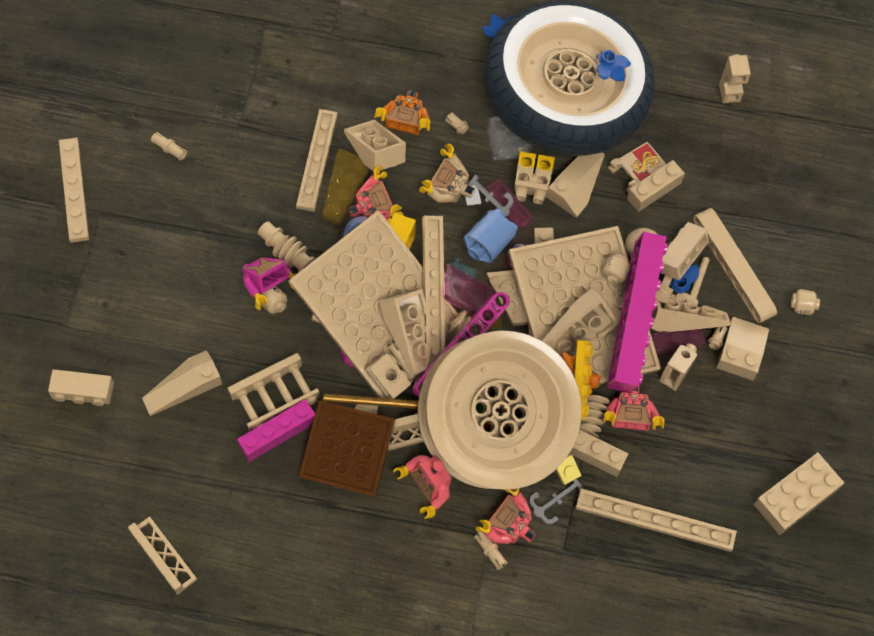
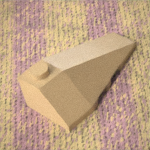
[547,152,605,218]
[542,288,619,354]
[379,289,429,375]
[651,294,731,332]
[142,350,222,416]

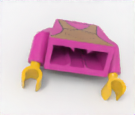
[242,257,296,310]

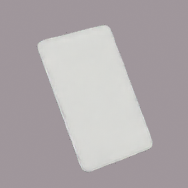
[465,185,481,205]

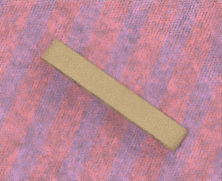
[693,208,777,323]

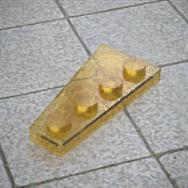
[322,148,370,225]

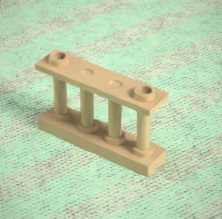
[228,353,320,432]

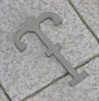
[468,175,514,217]
[529,479,583,524]

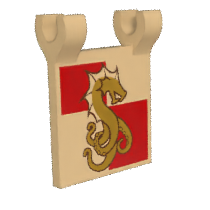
[608,142,666,193]

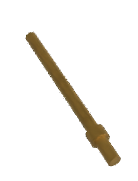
[323,394,419,411]

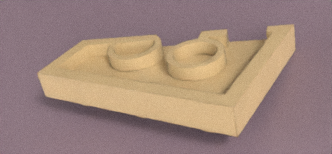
[486,270,528,326]

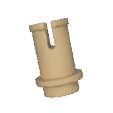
[445,112,469,134]
[708,326,728,350]

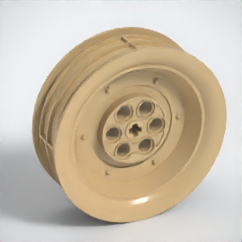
[418,331,581,489]

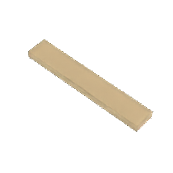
[296,109,337,212]

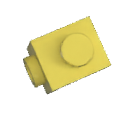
[556,454,581,485]

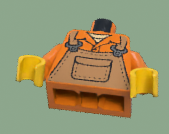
[374,90,430,135]

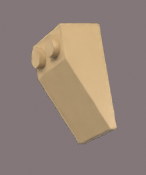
[344,120,406,171]
[716,317,769,380]

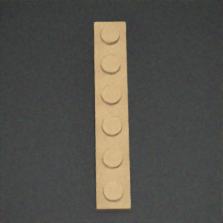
[59,138,89,243]

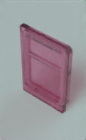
[443,264,494,320]

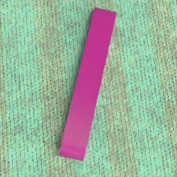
[412,292,510,397]

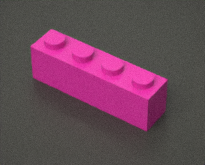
[237,399,315,462]

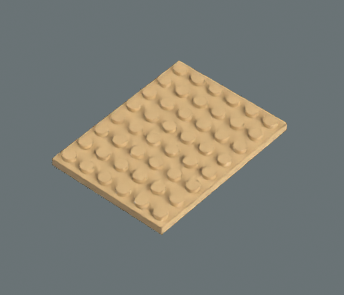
[288,210,460,399]
[508,226,661,384]

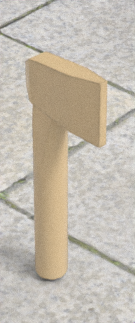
[675,257,710,305]

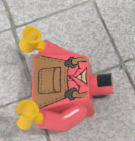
[348,166,403,221]
[602,385,664,431]
[393,455,451,519]
[476,488,536,544]

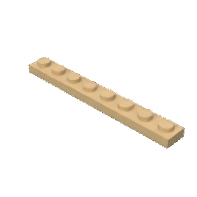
[422,215,445,371]
[576,489,737,552]

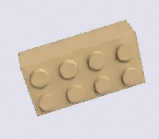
[754,453,844,535]

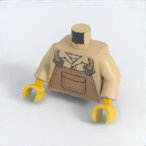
[419,144,475,203]

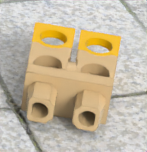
[514,151,555,205]

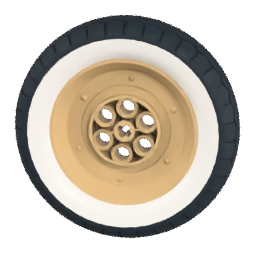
[484,1,655,156]

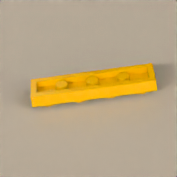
[575,340,593,420]

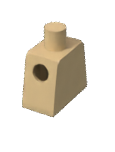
[659,343,697,391]

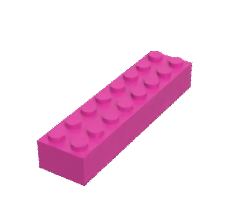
[606,231,668,393]

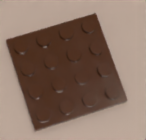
[299,400,396,497]

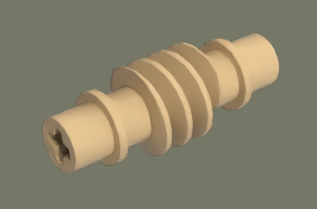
[258,221,316,273]

